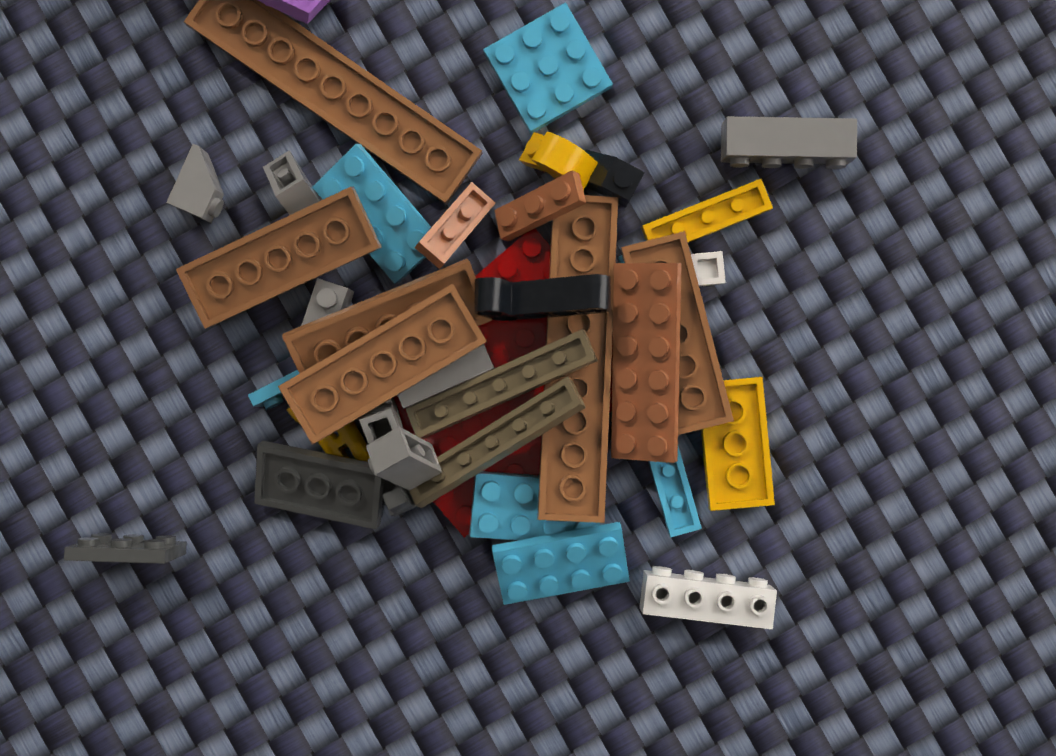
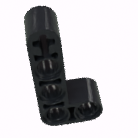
[474,274,611,321]

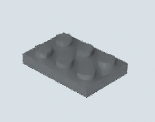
[64,533,187,564]

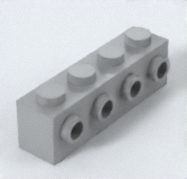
[721,116,857,169]

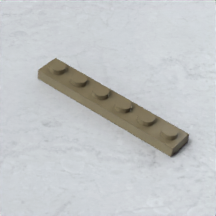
[406,329,598,439]
[409,376,586,508]

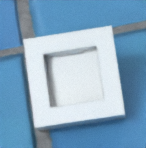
[691,251,726,287]

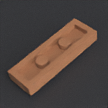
[494,170,586,241]
[414,182,496,269]

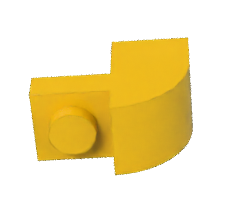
[519,131,598,190]

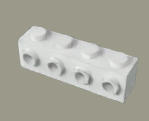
[639,566,777,630]

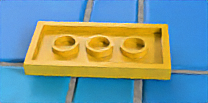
[701,377,775,511]

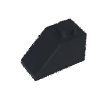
[585,150,645,208]

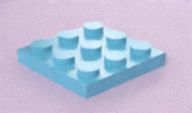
[483,2,613,135]

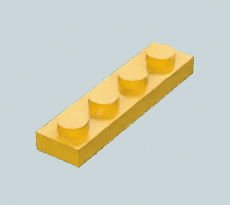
[641,179,773,243]

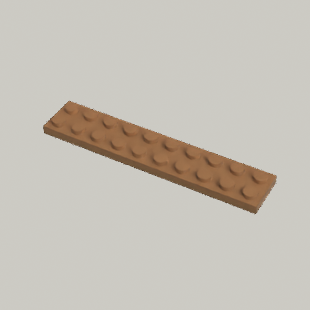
[184,0,483,205]
[537,195,618,523]

